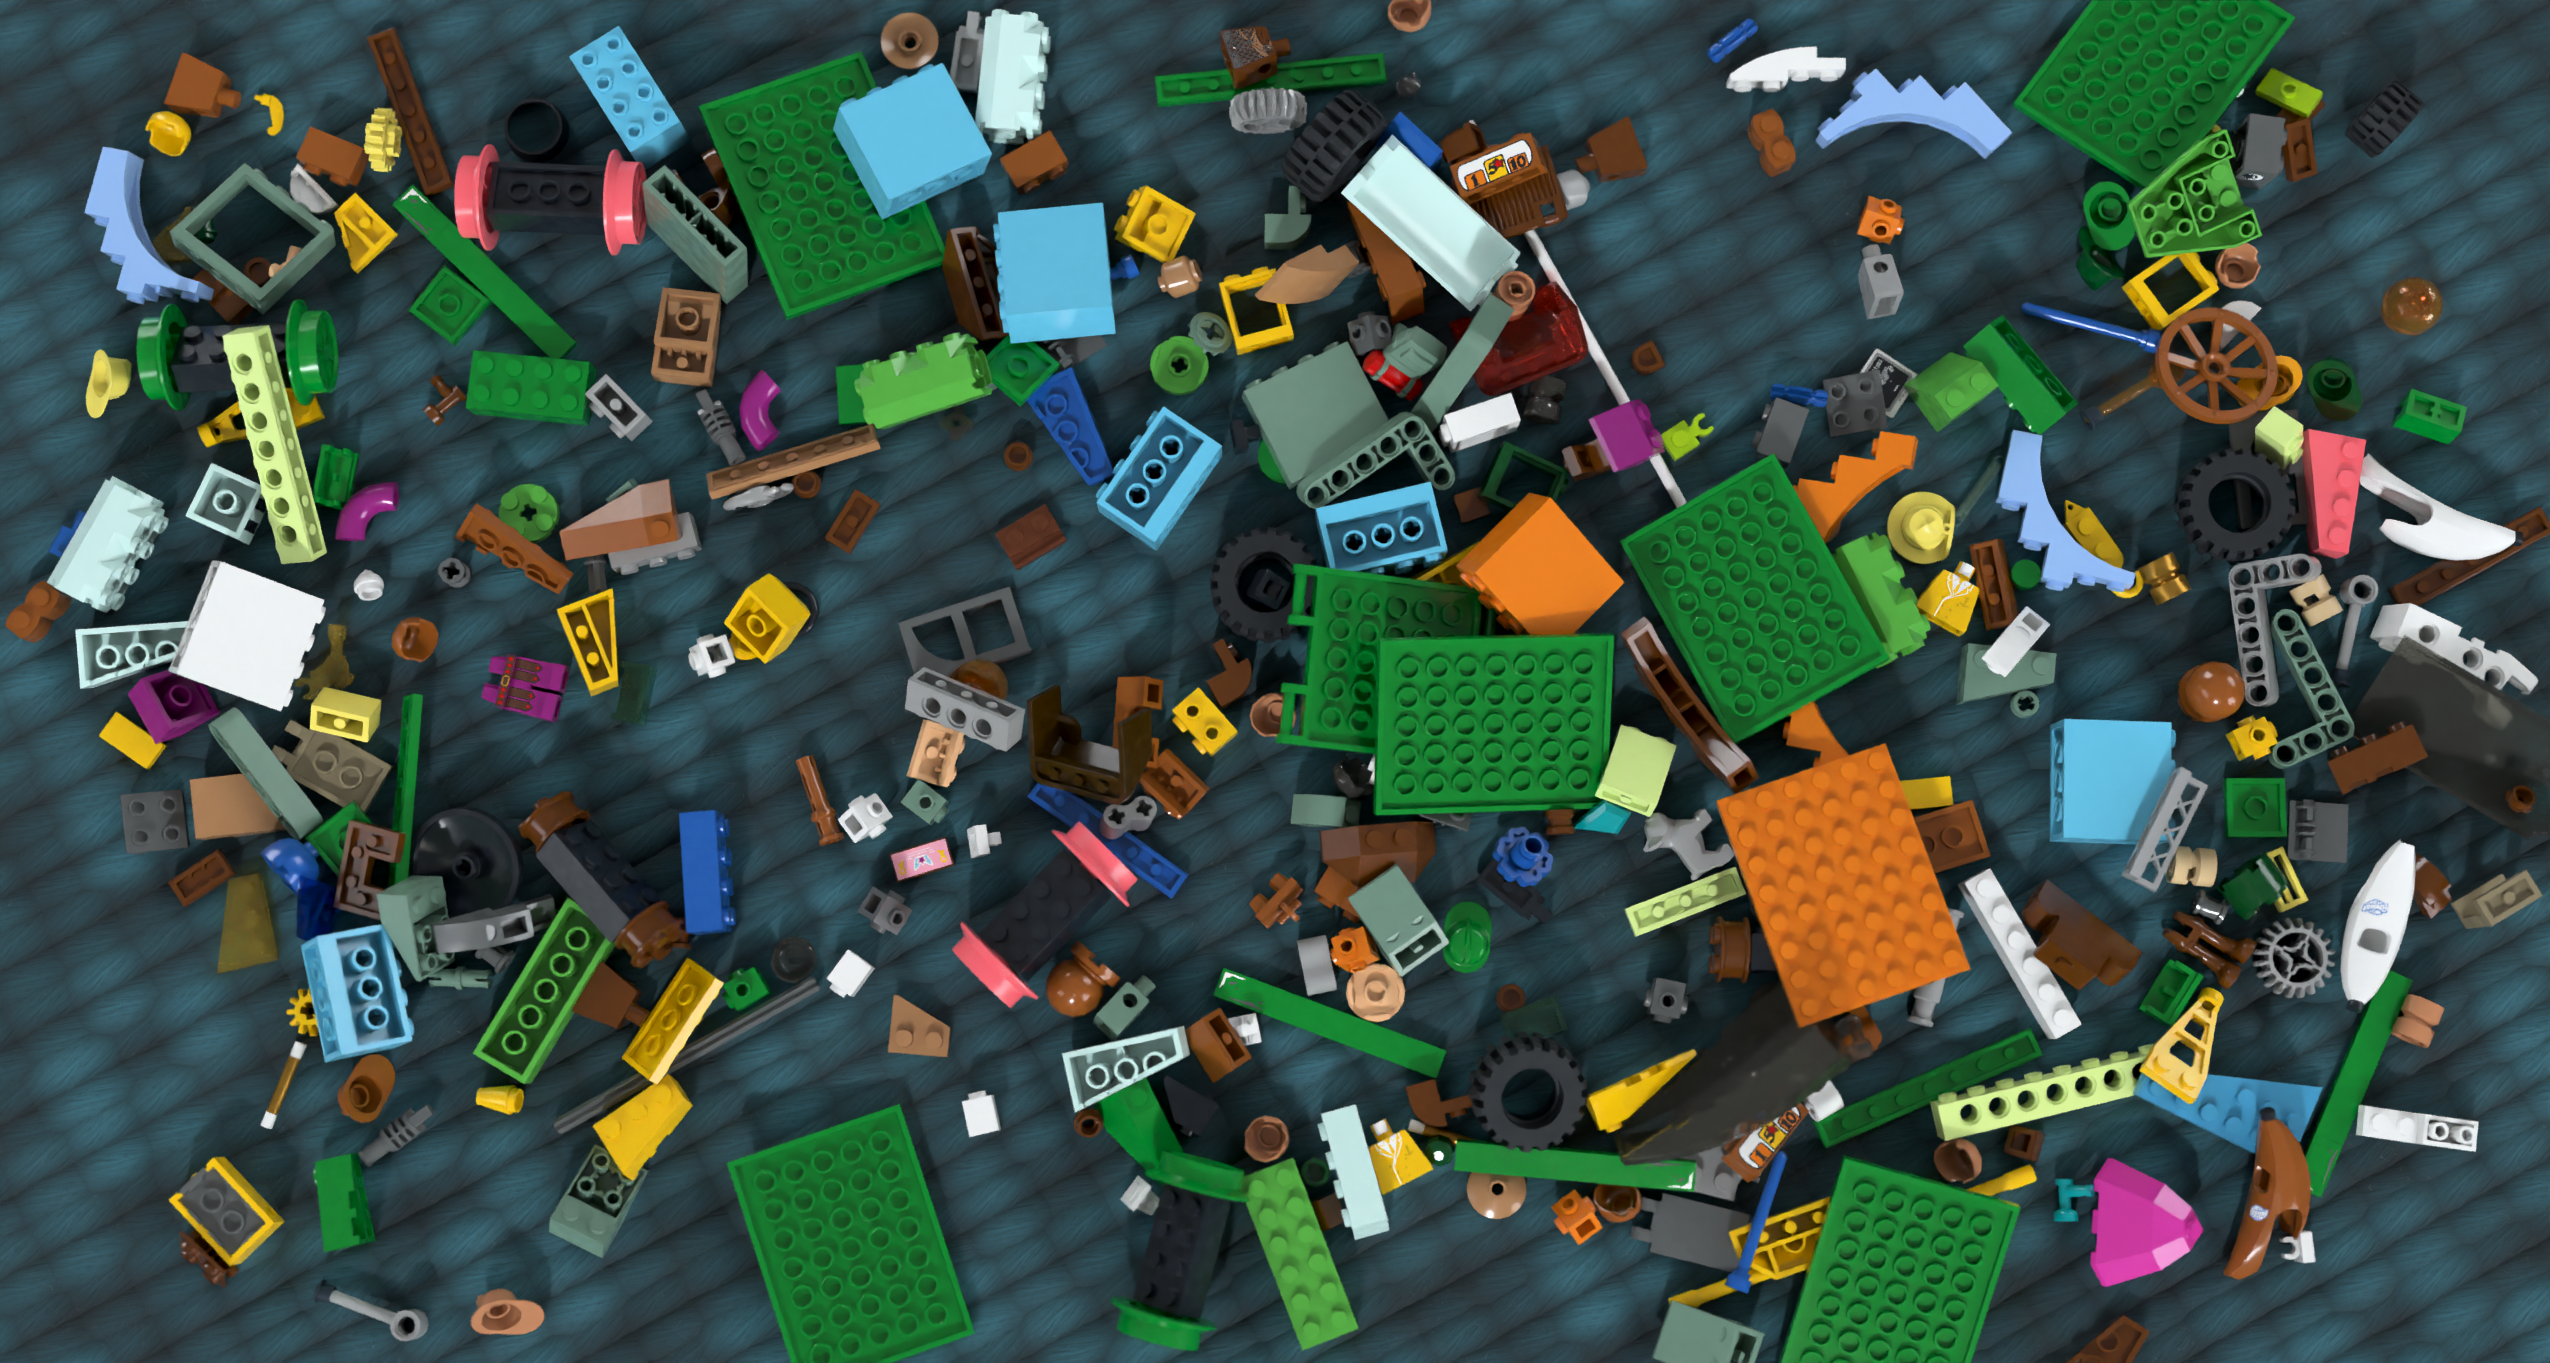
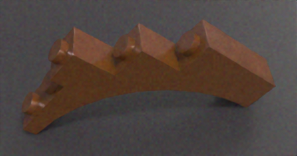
[1621,617,1759,794]

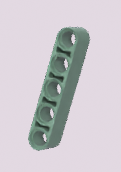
[208,707,323,841]

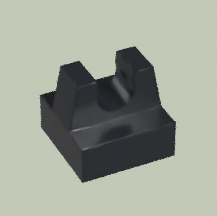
[1229,419,1261,455]

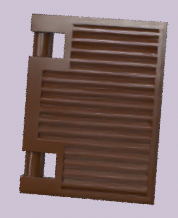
[1449,145,1569,239]

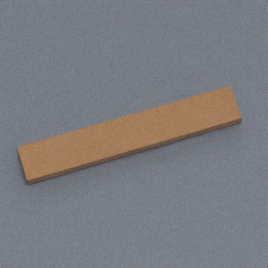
[706,423,881,500]

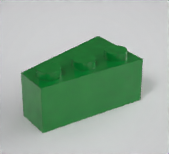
[313,1153,376,1252]

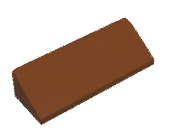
[1969,539,2019,631]

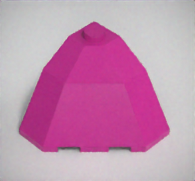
[2090,1158,2203,1287]

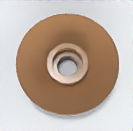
[881,13,939,70]
[1467,1172,1526,1219]

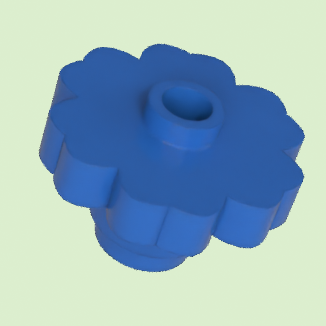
[1493,827,1553,887]

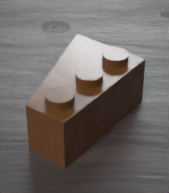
[2327,720,2428,794]

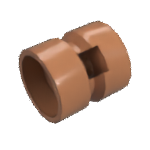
[1493,271,1535,321]
[2391,994,2444,1048]

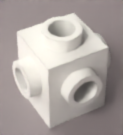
[688,634,735,678]
[838,793,893,843]

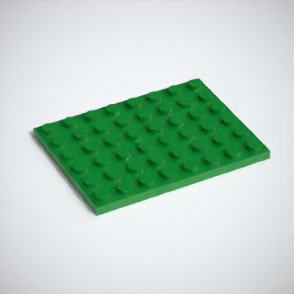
[2013,0,2295,190]
[699,51,945,320]
[1620,453,1890,744]
[1373,633,1614,815]
[727,1104,975,1363]
[1779,1155,2021,1363]

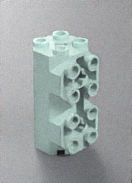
[975,9,1051,145]
[47,476,169,613]

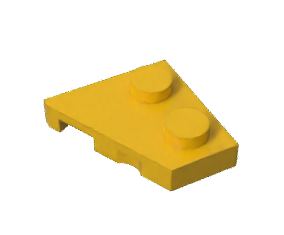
[334,193,398,274]

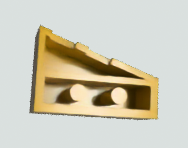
[557,588,619,697]
[593,1074,693,1181]

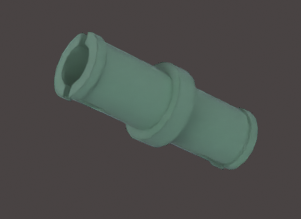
[429,966,493,990]

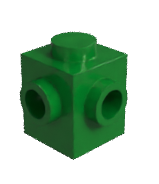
[723,967,772,1011]

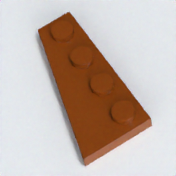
[454,503,574,594]

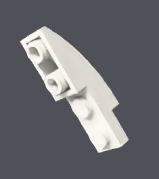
[1726,47,1846,92]
[1981,606,2050,677]
[2356,1105,2478,1152]

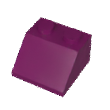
[1589,399,1665,472]
[128,670,220,744]

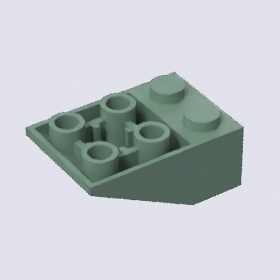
[1347,864,1449,977]
[377,875,455,981]
[549,1144,648,1258]
[1652,1300,1765,1363]

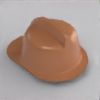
[471,1289,544,1335]

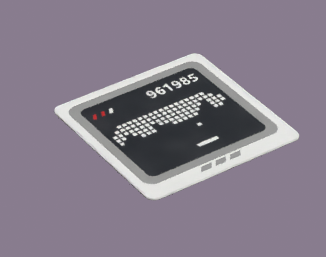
[1860,349,1917,418]

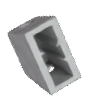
[1858,244,1904,319]

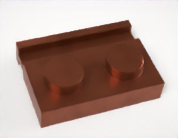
[995,504,1067,571]

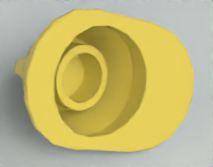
[86,349,131,418]

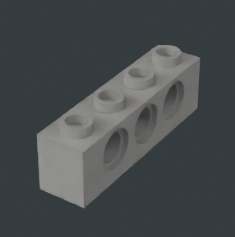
[905,667,1025,751]

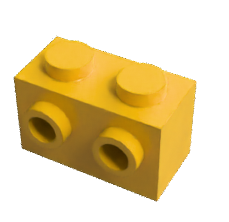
[1172,687,1238,757]

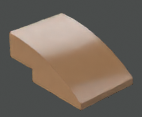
[1255,244,1359,304]
[651,287,721,387]
[190,774,286,840]

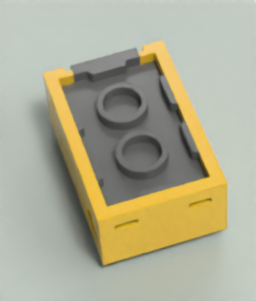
[169,1157,285,1266]

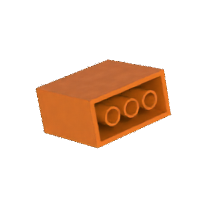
[1455,493,1625,635]

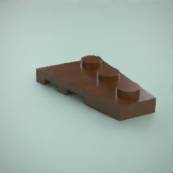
[2065,1315,2150,1363]

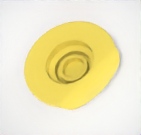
[1887,492,1955,564]

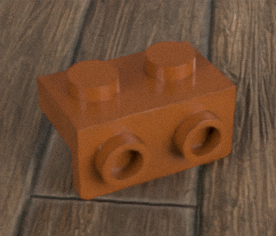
[1138,748,1210,819]

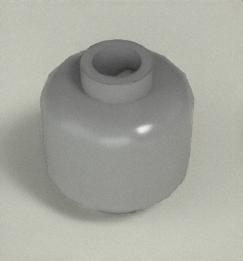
[1549,170,1590,210]

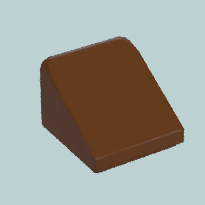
[2003,1125,2045,1162]

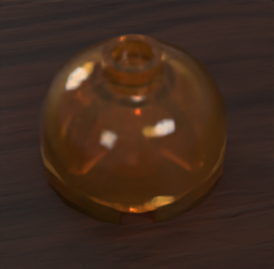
[2381,277,2444,336]
[950,659,1009,701]

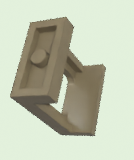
[2450,870,2543,929]

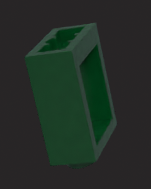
[1477,441,1569,512]

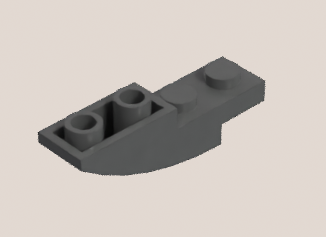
[432,894,557,953]

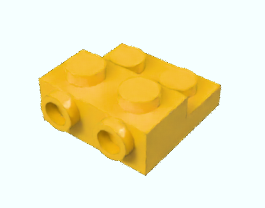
[1114,185,1196,263]

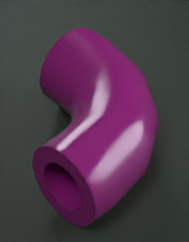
[739,370,781,451]
[335,482,399,541]

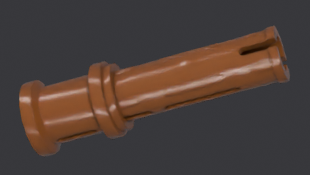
[795,755,845,846]

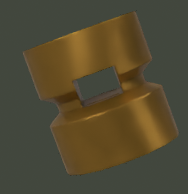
[2138,552,2191,606]

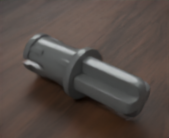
[584,554,608,593]

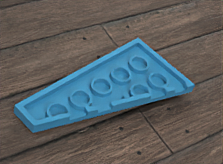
[2132,1073,2323,1155]

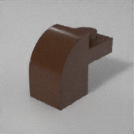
[1562,439,1612,481]
[1207,638,1252,710]
[2413,852,2452,919]
[1405,1079,1473,1127]

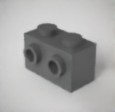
[1751,397,1809,468]

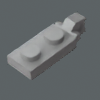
[950,11,985,94]

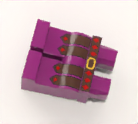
[481,654,570,723]

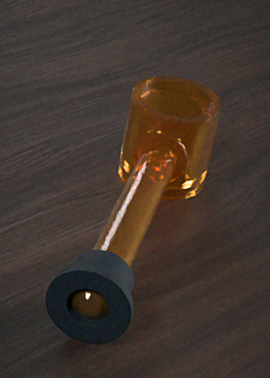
[2079,363,2185,431]

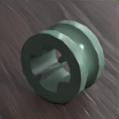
[2010,691,2039,718]

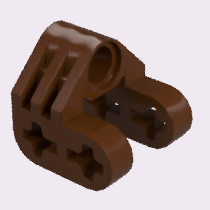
[671,148,738,226]

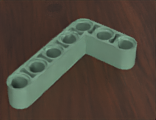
[1406,293,1515,434]
[1296,412,1455,509]
[2268,609,2355,769]

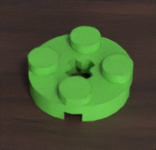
[1150,336,1209,395]
[499,484,560,543]

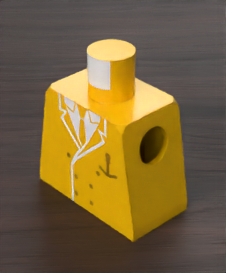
[1915,561,1980,637]
[1368,1118,1433,1195]

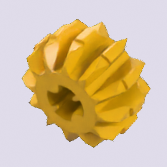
[286,987,319,1036]

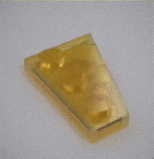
[217,873,279,974]

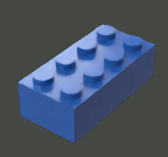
[679,810,736,935]

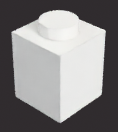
[827,950,875,998]
[962,1090,1001,1137]

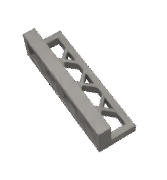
[2122,767,2208,892]

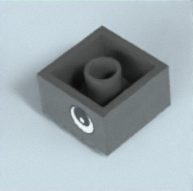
[2230,113,2288,190]

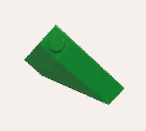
[1094,1077,1184,1187]

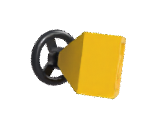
[724,573,819,664]

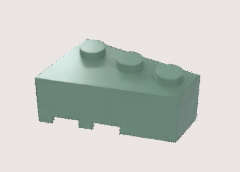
[1956,643,2057,705]

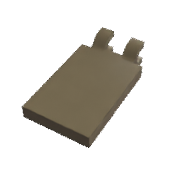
[272,720,394,814]

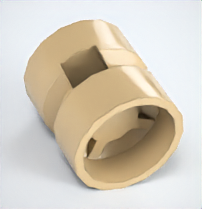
[2289,574,2343,628]
[2165,846,2217,887]

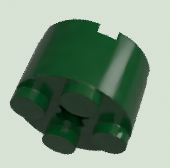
[2217,852,2290,920]

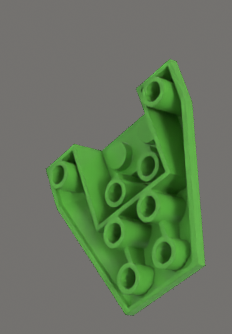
[2127,128,2262,258]

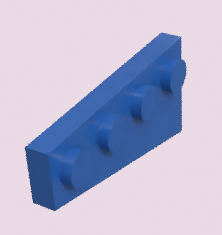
[1027,367,1115,487]

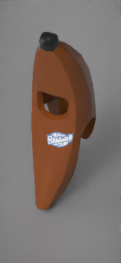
[2223,1106,2311,1280]

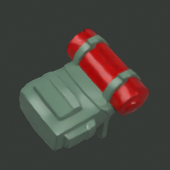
[1362,323,1447,401]

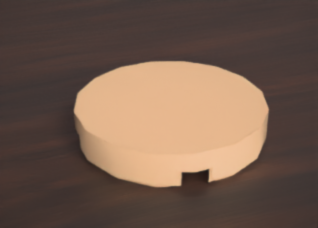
[1346,963,1405,1022]

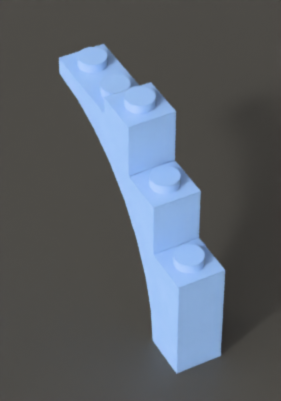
[1815,69,2012,159]
[84,147,214,304]
[1996,430,2136,592]

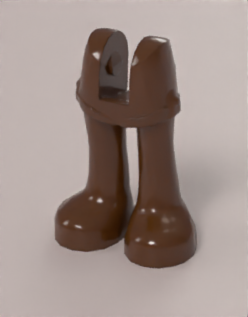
[2162,910,2257,989]

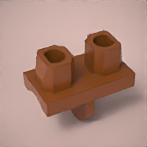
[1249,873,1304,929]

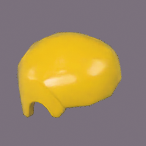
[145,111,191,156]

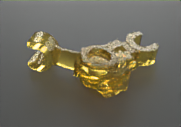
[295,625,355,700]

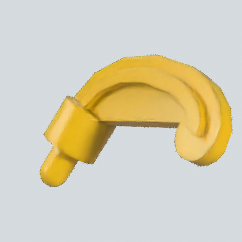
[254,93,284,136]

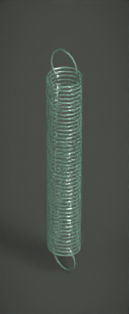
[1954,456,2005,526]

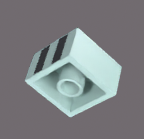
[186,463,267,545]

